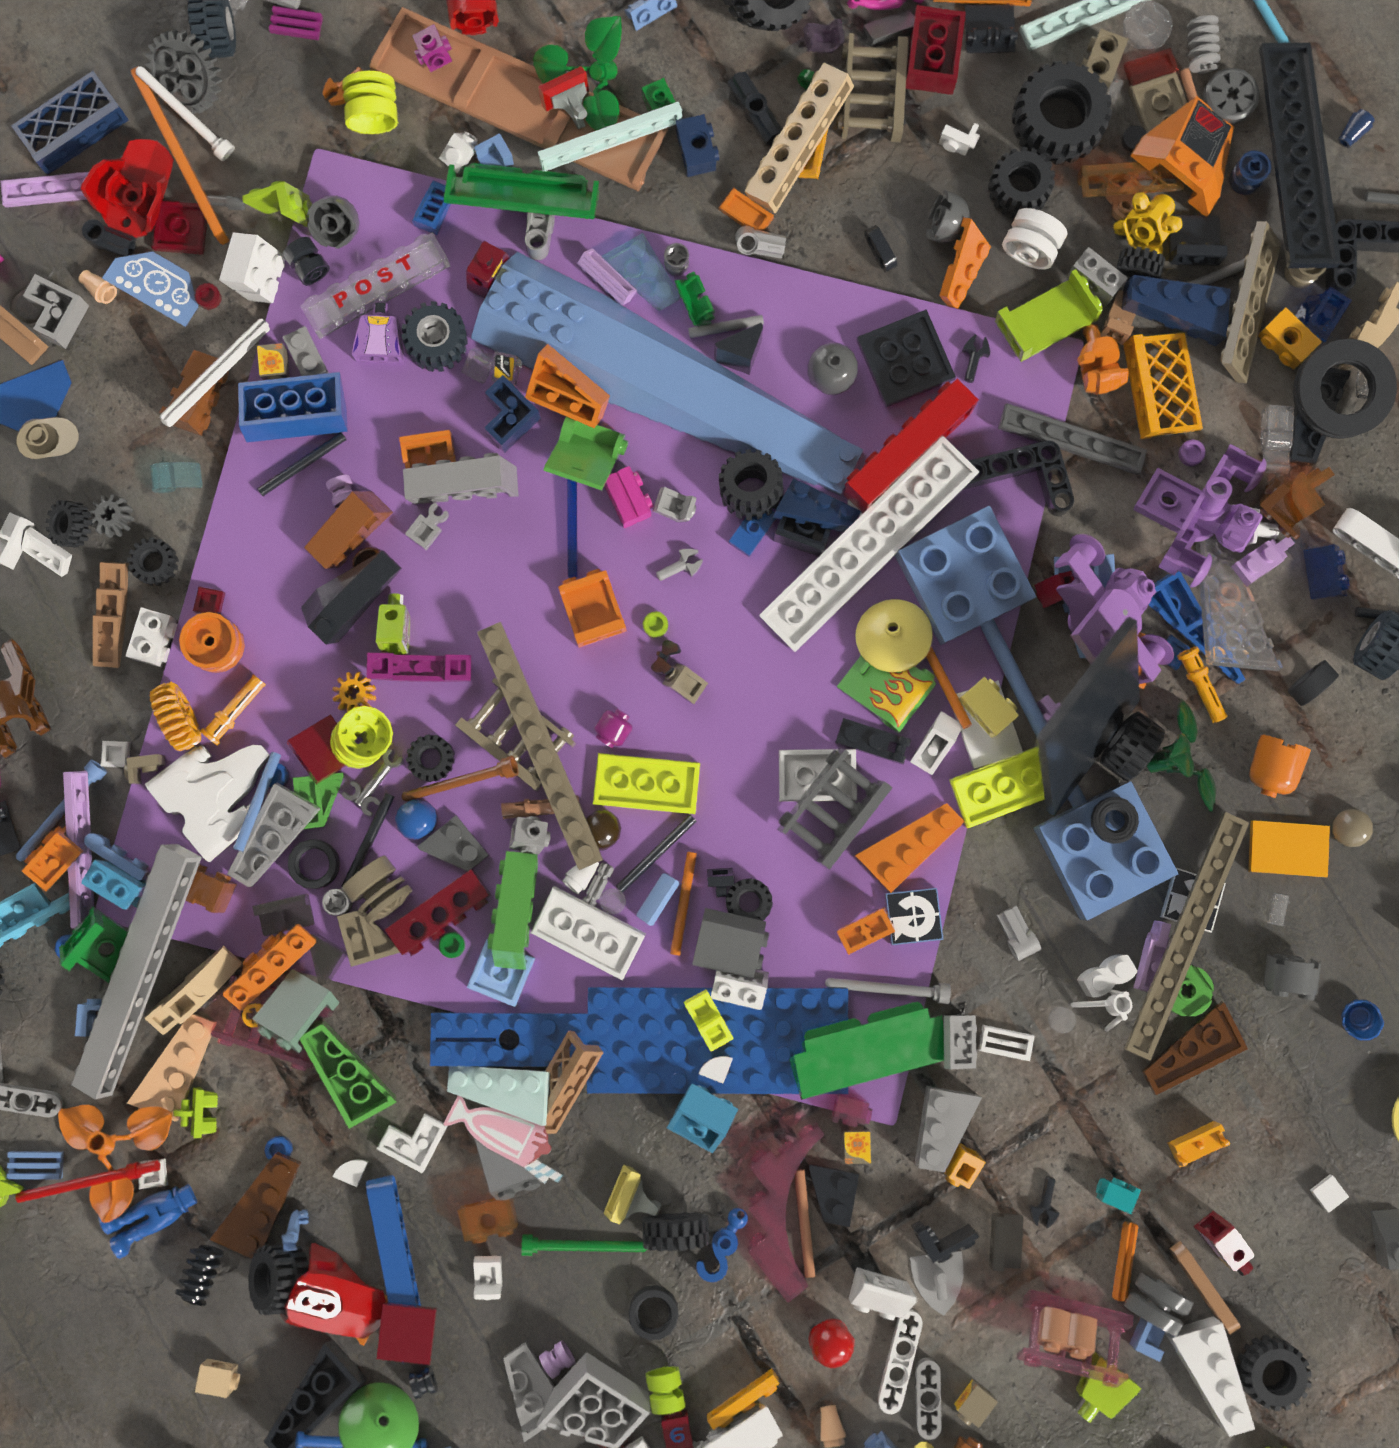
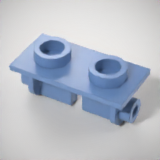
[625,0,677,31]

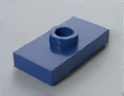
[729,511,777,557]

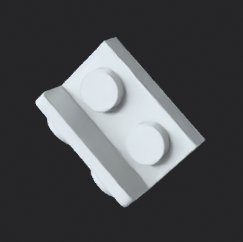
[711,969,769,1010]

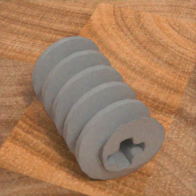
[1187,15,1221,74]

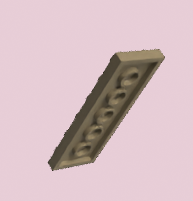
[1221,221,1281,383]

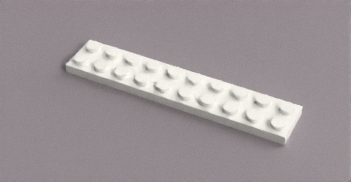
[759,436,979,652]

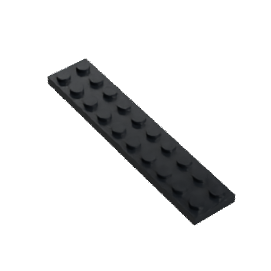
[1259,42,1341,268]

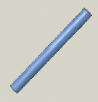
[233,752,281,852]

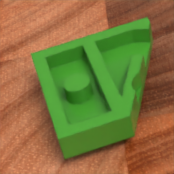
[293,773,344,829]

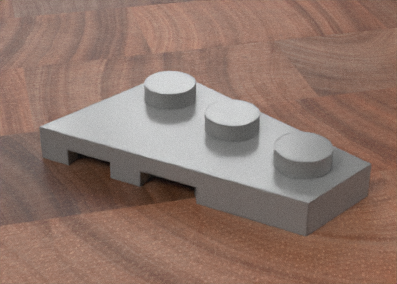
[503,1341,555,1442]

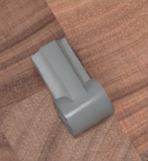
[735,226,786,259]
[996,906,1041,961]

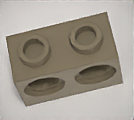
[1080,29,1128,89]

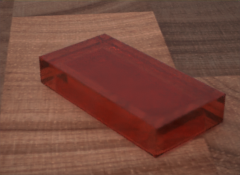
[1123,48,1179,86]

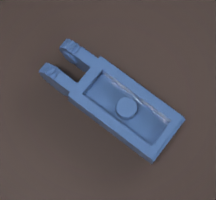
[83,833,151,881]

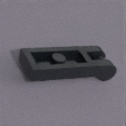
[835,718,911,764]

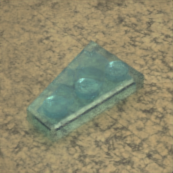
[601,233,680,311]

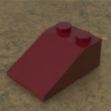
[906,5,966,95]

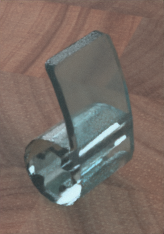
[150,462,202,493]

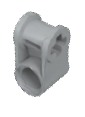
[525,212,555,260]

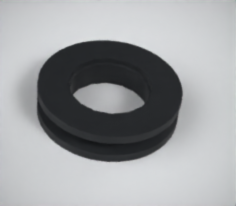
[1293,339,1397,439]

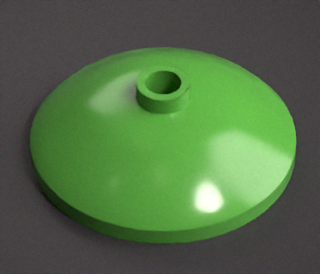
[338,1383,419,1448]

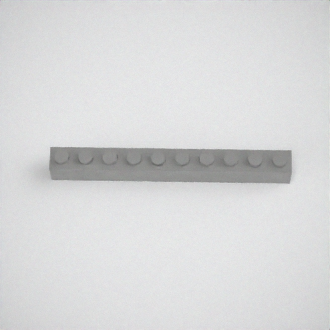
[72,844,202,1099]

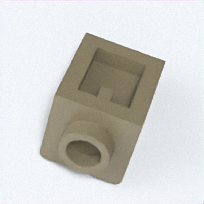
[663,663,708,704]
[124,754,166,785]

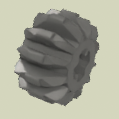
[88,494,135,538]

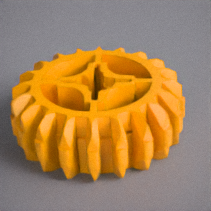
[150,681,201,751]

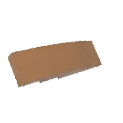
[93,561,128,668]

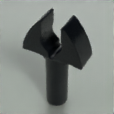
[962,335,990,383]
[1029,1176,1060,1228]

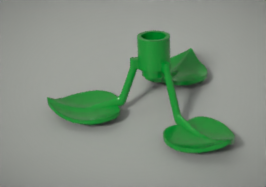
[533,16,622,131]

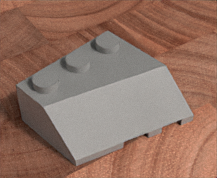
[537,1352,650,1448]

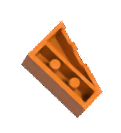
[525,344,610,428]

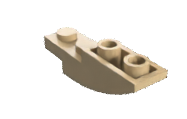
[1338,282,1399,370]
[144,945,242,1035]

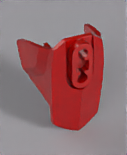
[81,139,174,238]
[280,1243,386,1339]

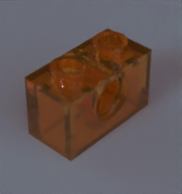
[457,1198,518,1244]

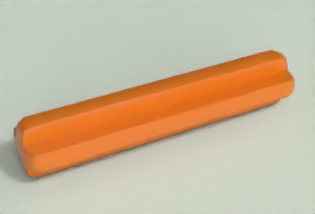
[1112,1221,1138,1302]

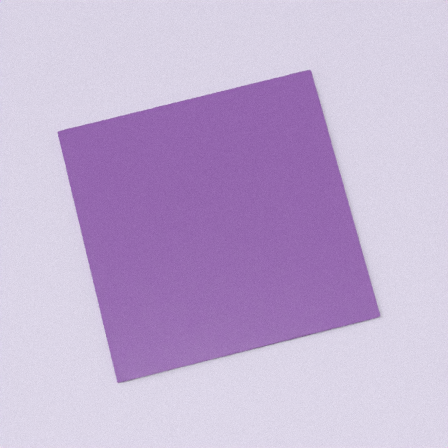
[96,149,1083,1125]

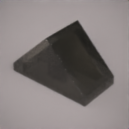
[310,933,347,986]

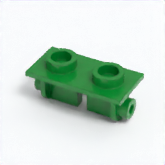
[674,272,715,326]

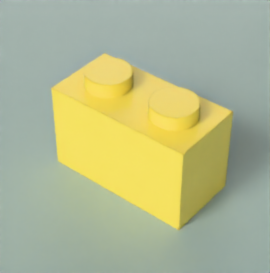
[959,677,1019,738]

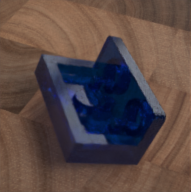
[1304,544,1350,600]

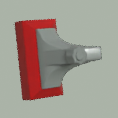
[538,66,589,129]

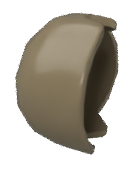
[1332,809,1373,847]

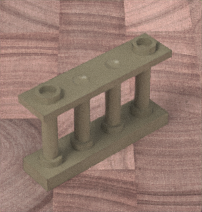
[838,33,908,142]
[455,677,576,791]

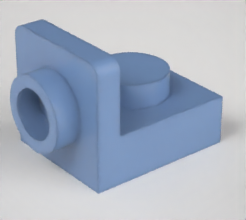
[75,999,102,1037]

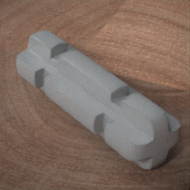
[582,863,614,907]

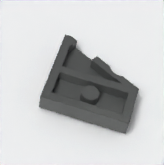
[417,815,489,871]

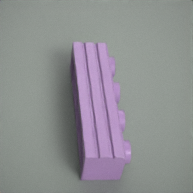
[578,248,637,305]

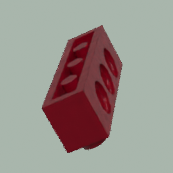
[385,869,491,956]

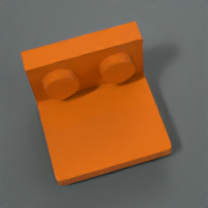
[22,826,83,892]

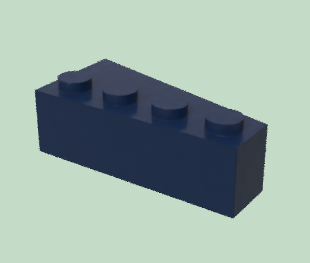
[1122,275,1231,346]

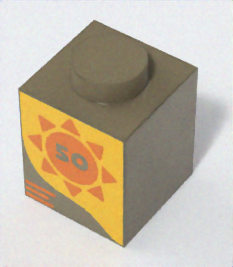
[257,343,290,380]
[842,1124,871,1164]
[954,1379,998,1428]

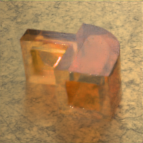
[1284,467,1335,523]

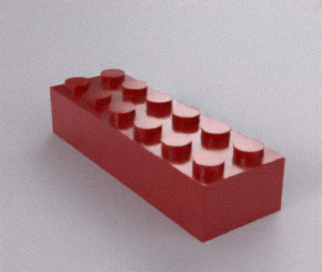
[843,378,979,514]

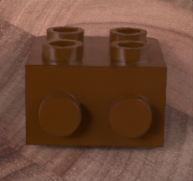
[1260,475,1300,540]

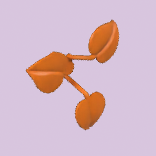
[58,1105,173,1223]

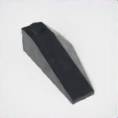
[301,551,402,645]

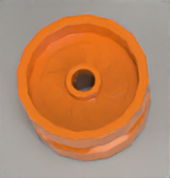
[179,612,245,673]

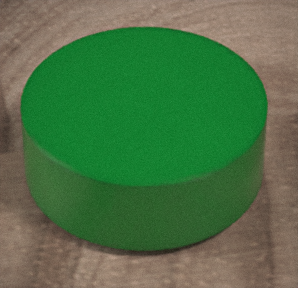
[797,69,815,90]
[439,932,466,958]

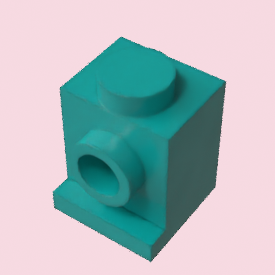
[1096,1177,1141,1214]

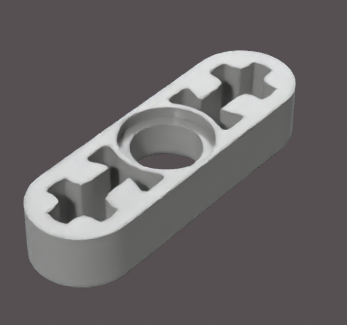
[0,1083,63,1117]
[915,1357,941,1440]

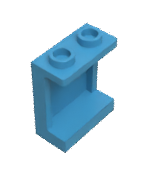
[81,860,146,909]

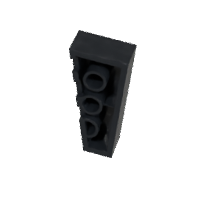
[264,1339,367,1448]

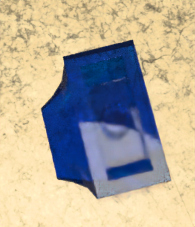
[1295,287,1352,344]

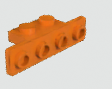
[223,924,316,1011]

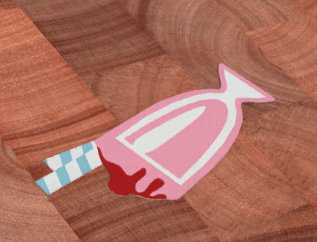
[443,1096,563,1184]

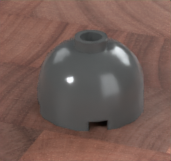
[926,190,971,244]
[307,195,360,249]
[808,342,858,395]

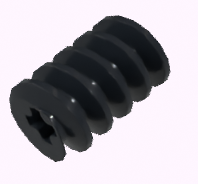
[175,1245,224,1306]

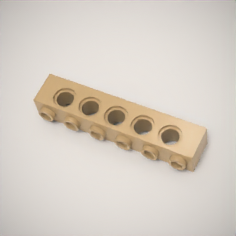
[744,63,854,214]

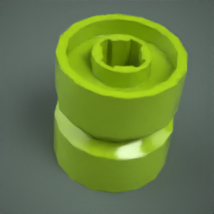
[646,1366,685,1415]

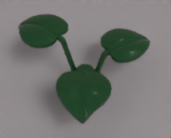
[1147,699,1216,812]

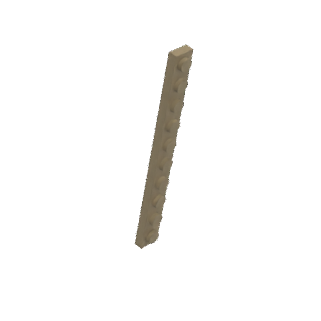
[477,622,603,870]
[1124,812,1249,1061]

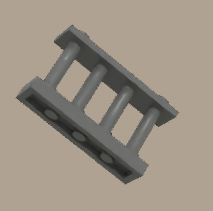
[777,748,893,870]

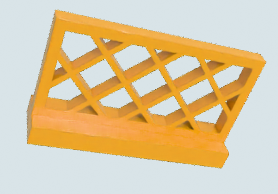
[1123,333,1203,439]

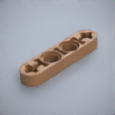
[1169,1241,1241,1335]

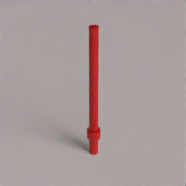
[15,1160,161,1203]

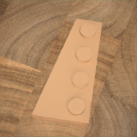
[127,1013,217,1122]

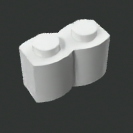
[1077,954,1137,997]

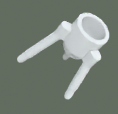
[1071,989,1132,1032]

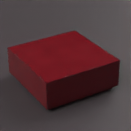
[193,587,226,615]

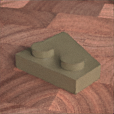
[337,911,400,967]

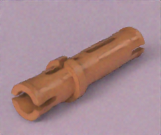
[501,795,579,820]

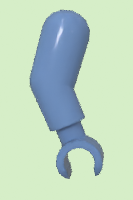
[282,1209,309,1251]

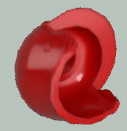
[808,1319,855,1368]

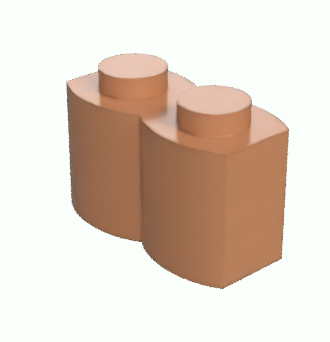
[1037,1307,1097,1359]

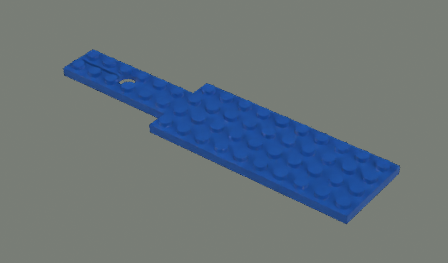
[430,987,849,1094]

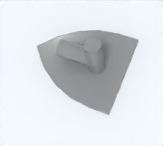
[910,1251,963,1316]

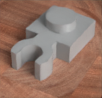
[405,503,449,551]

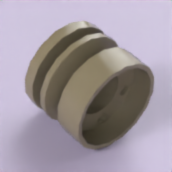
[341,855,413,924]

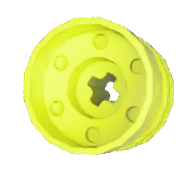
[342,71,398,134]
[330,706,393,769]

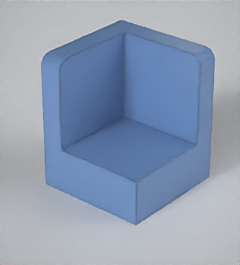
[474,133,514,167]
[1129,1318,1165,1362]

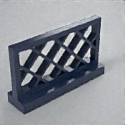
[11,71,129,175]

